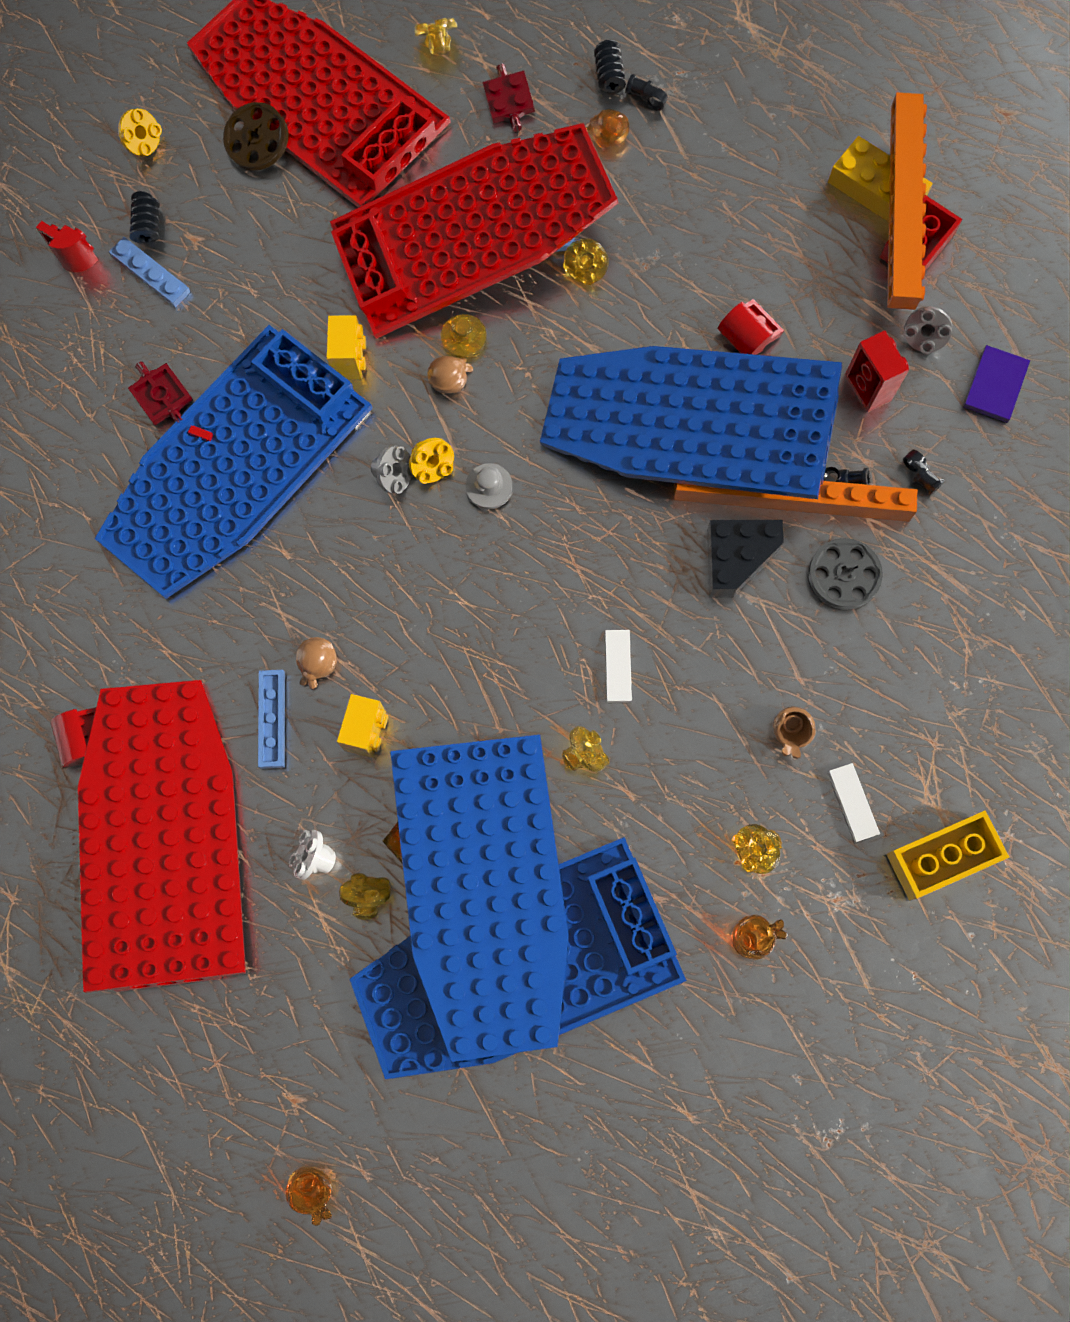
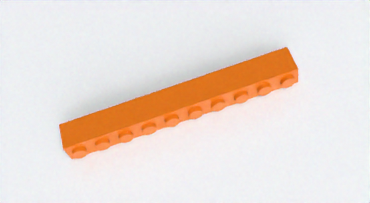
[887,92,927,310]
[674,481,918,522]

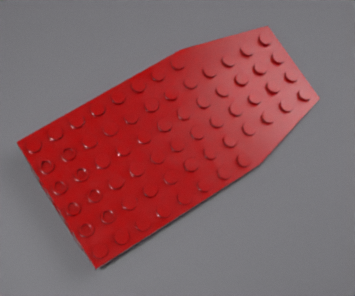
[187,0,451,208]
[330,123,619,339]
[78,680,246,993]

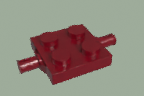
[483,64,535,132]
[128,361,193,425]

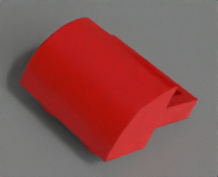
[36,221,98,272]
[717,299,784,355]
[50,707,96,769]

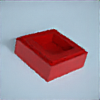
[188,425,213,442]

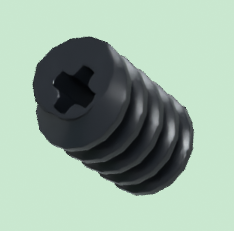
[594,40,626,93]
[129,191,160,244]

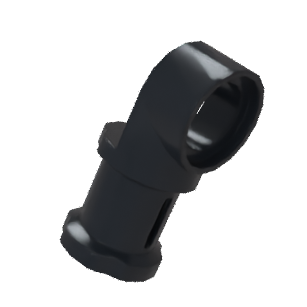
[625,74,668,111]
[903,449,945,497]
[823,467,871,485]

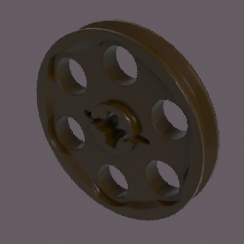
[223,102,289,171]

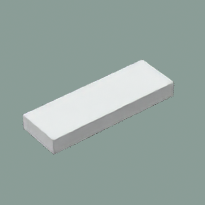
[605,630,632,703]
[828,763,880,843]

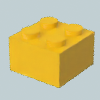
[327,315,366,379]
[337,694,388,758]

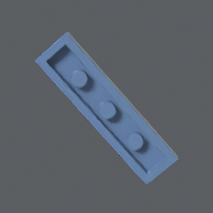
[109,237,191,308]
[258,670,285,769]

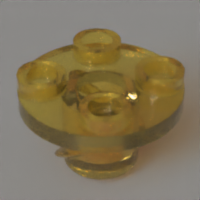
[414,18,458,56]
[563,238,609,285]
[441,314,487,358]
[562,726,609,773]
[733,824,782,874]
[339,873,391,920]

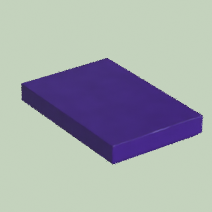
[963,345,1031,423]

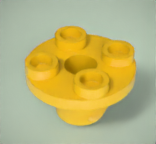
[118,109,162,156]
[409,438,454,484]

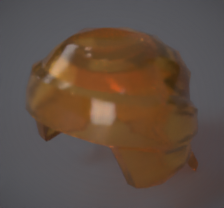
[585,109,630,148]
[731,914,788,960]
[285,1166,332,1226]

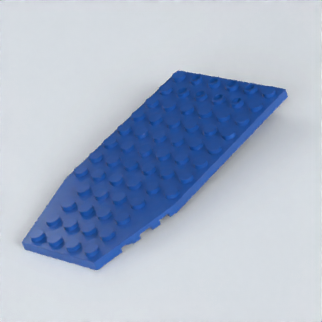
[95,325,373,599]
[540,346,842,499]
[390,735,569,1062]
[350,837,686,1080]

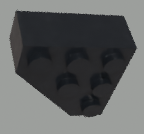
[707,520,784,598]

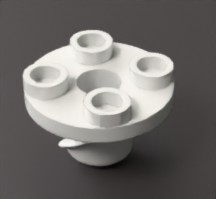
[289,830,336,880]

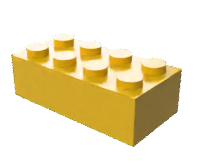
[828,135,933,222]
[886,810,1010,901]

